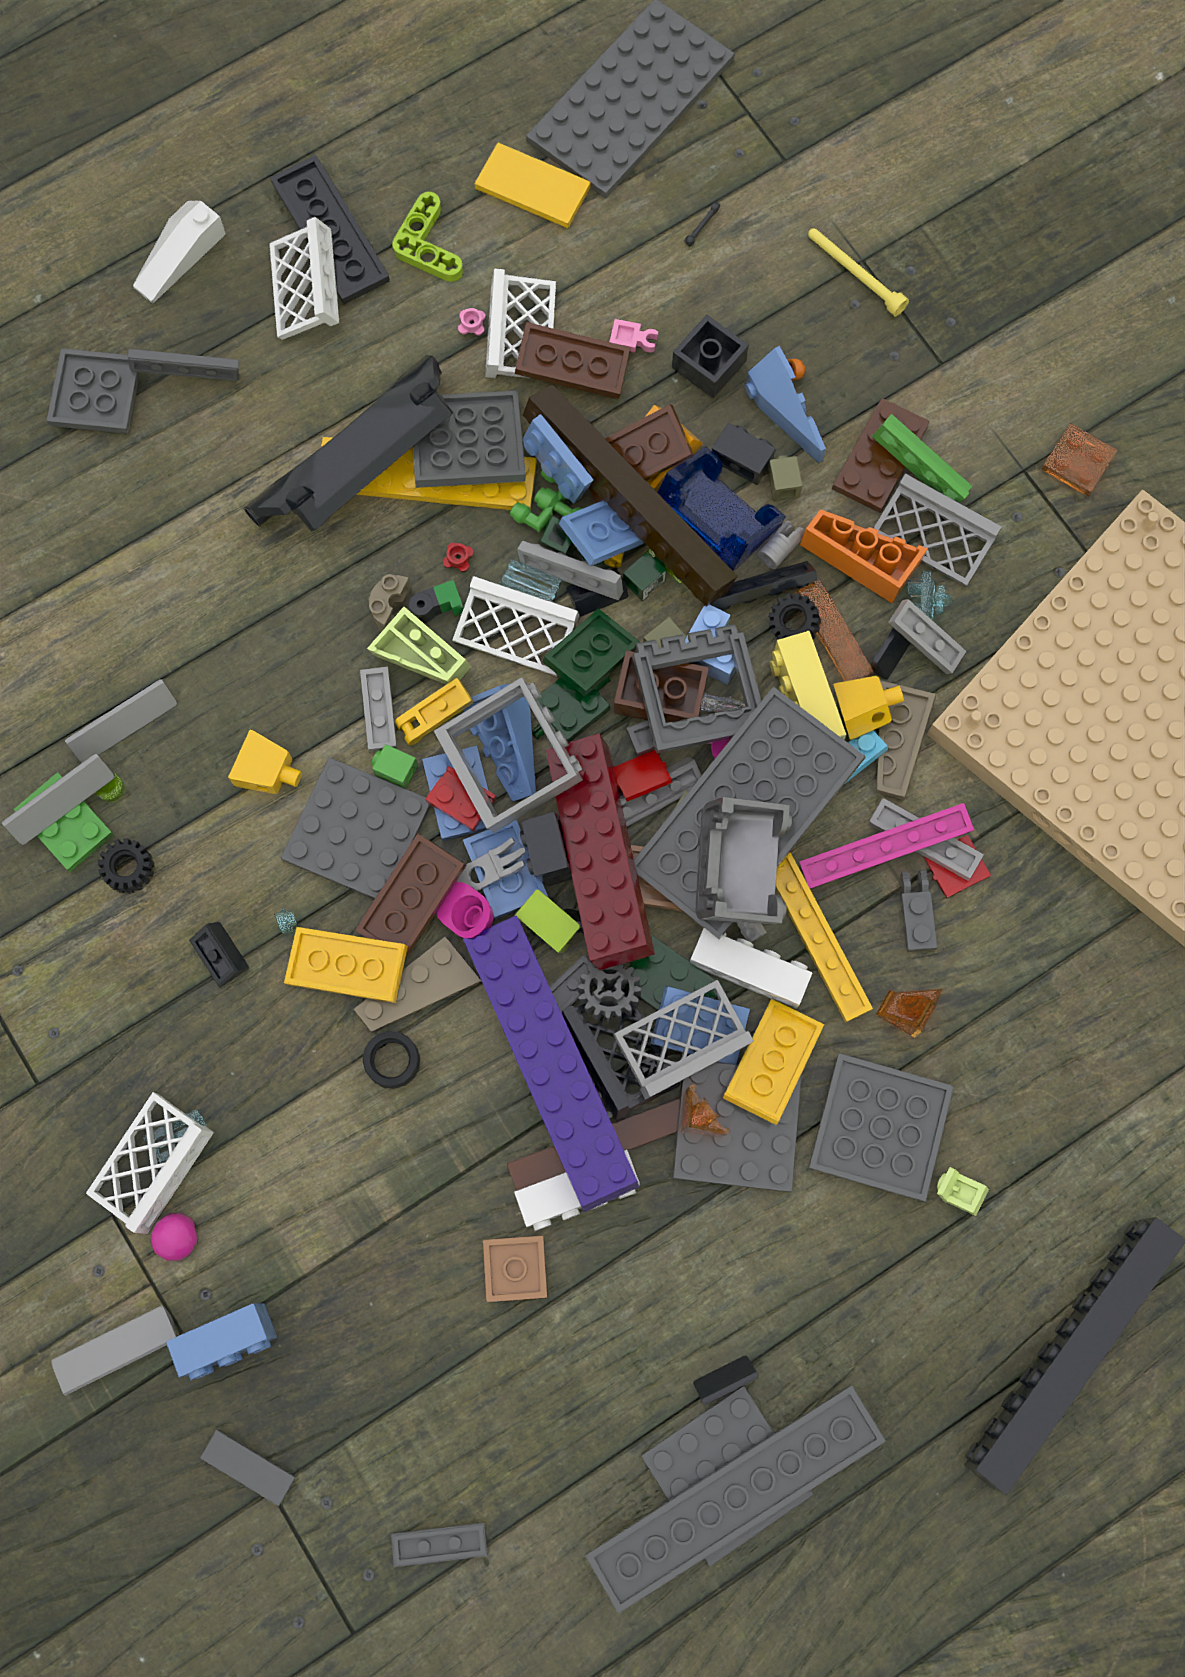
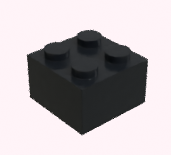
[672,314,749,398]
[520,812,573,886]

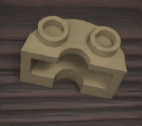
[369,574,412,632]

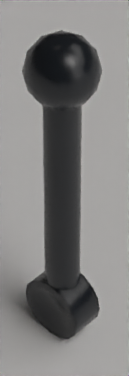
[685,202,720,246]

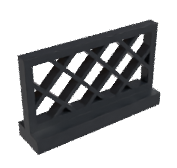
[562,988,680,1120]

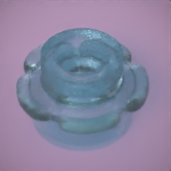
[274,907,298,935]

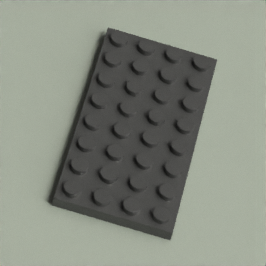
[526,0,735,199]
[634,687,865,940]

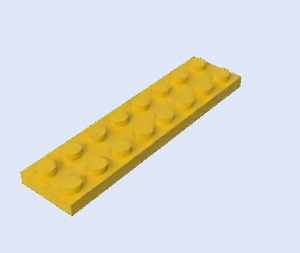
[321,437,537,510]

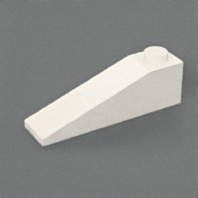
[133,201,226,304]

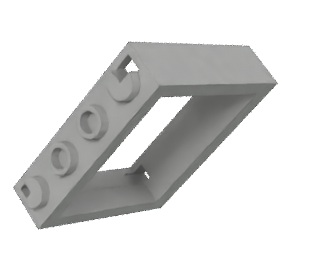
[434,677,583,833]

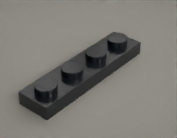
[710,561,817,611]

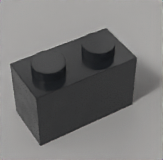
[711,423,775,485]

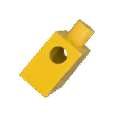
[833,676,904,740]
[228,730,302,794]

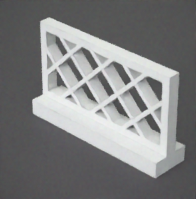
[270,217,339,340]
[485,268,556,379]
[452,576,580,677]
[86,1092,214,1234]

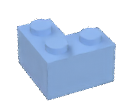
[685,605,736,685]

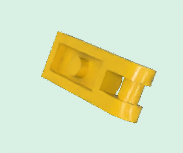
[394,678,474,746]

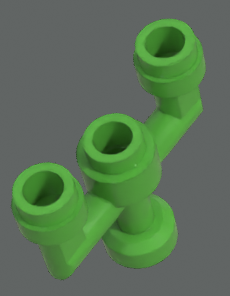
[510,470,582,533]

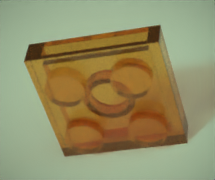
[1042,423,1118,496]

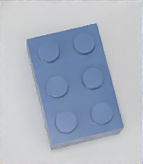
[166,1303,277,1380]

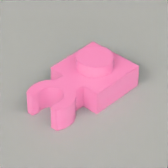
[609,319,658,353]

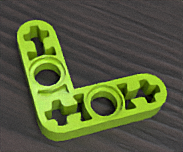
[392,192,463,282]

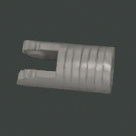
[757,520,805,569]

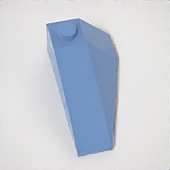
[745,346,826,463]
[464,684,536,801]

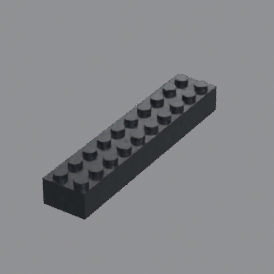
[964,1217,1185,1495]

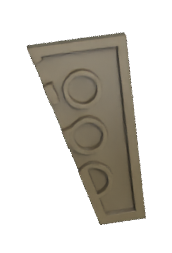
[877,681,936,800]
[354,937,482,1033]

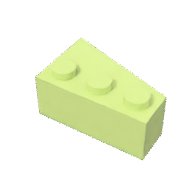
[367,607,471,685]

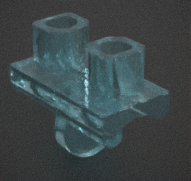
[907,571,952,621]

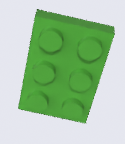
[14,772,114,872]

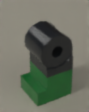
[409,580,464,623]

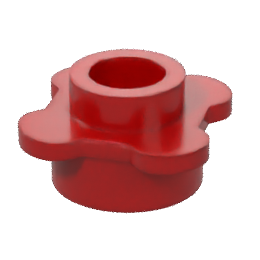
[443,542,474,572]

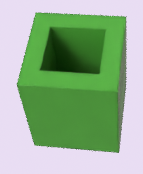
[371,744,418,789]

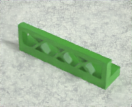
[872,414,972,503]

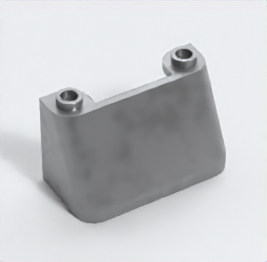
[695,797,792,924]

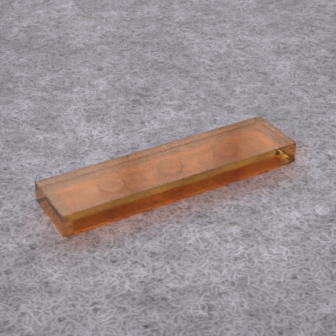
[796,580,874,681]

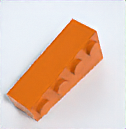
[800,509,928,603]

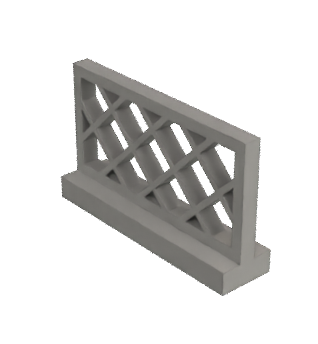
[874,474,1001,587]
[613,980,754,1100]

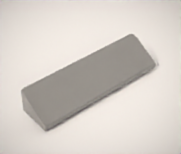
[65,679,177,763]
[2,753,114,845]
[619,757,702,827]
[51,1306,177,1396]

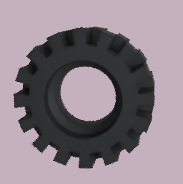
[768,593,821,640]
[98,838,155,894]

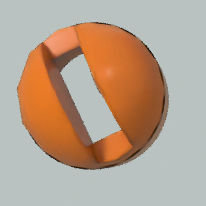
[787,359,806,381]

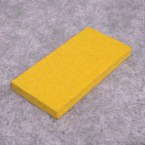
[475,143,591,228]
[284,927,408,1003]
[723,998,824,1125]

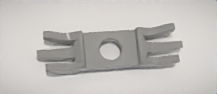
[456,837,527,891]

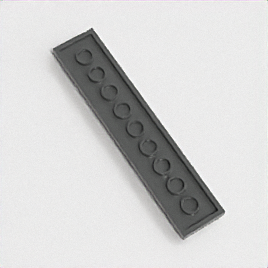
[585,1385,886,1614]

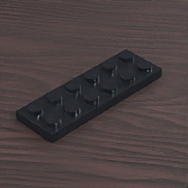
[270,155,390,305]

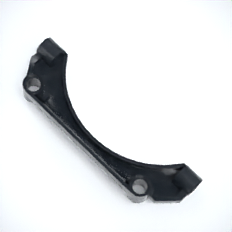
[244,355,453,532]

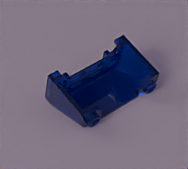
[657,447,786,572]

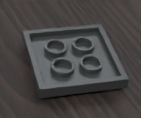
[47,348,140,434]

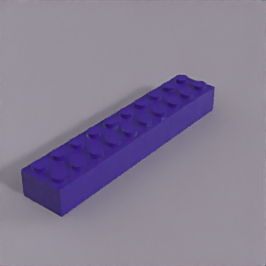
[463,915,639,1212]

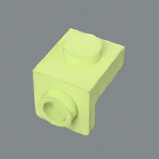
[937,1167,989,1216]

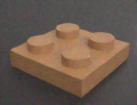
[483,1236,547,1302]

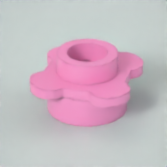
[458,308,486,335]

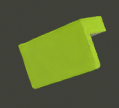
[515,890,581,953]

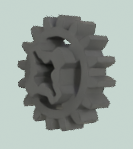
[577,964,641,1023]

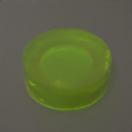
[95,773,125,802]

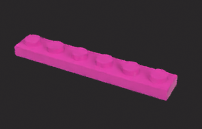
[800,803,974,889]

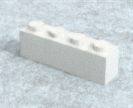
[690,928,812,1009]
[514,1150,640,1231]

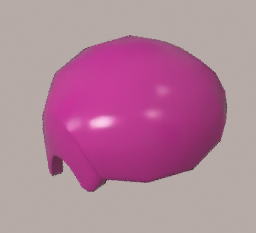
[151,1212,198,1261]

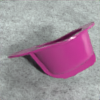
[436,882,494,938]

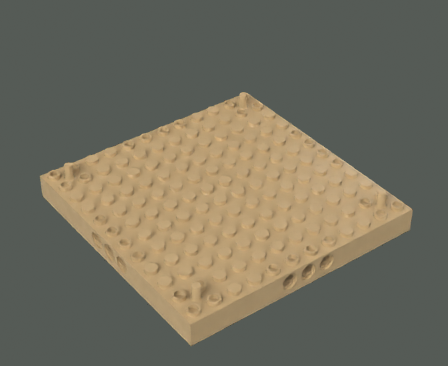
[927,489,1185,947]

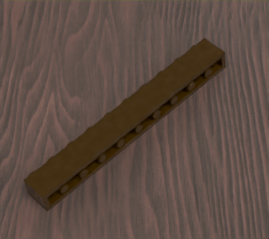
[523,384,737,607]

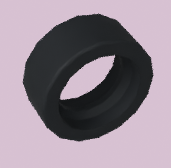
[363,1031,420,1089]

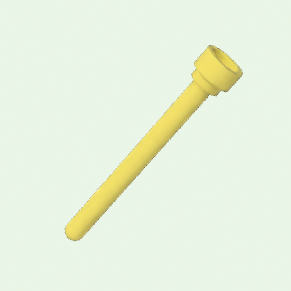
[808,228,909,317]

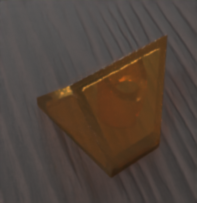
[876,989,942,1038]
[680,1083,731,1137]

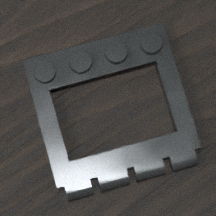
[632,624,761,753]

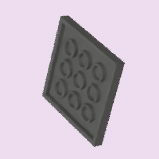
[413,391,526,488]
[281,758,431,900]
[808,1053,954,1202]
[672,1062,801,1192]
[641,1386,813,1566]

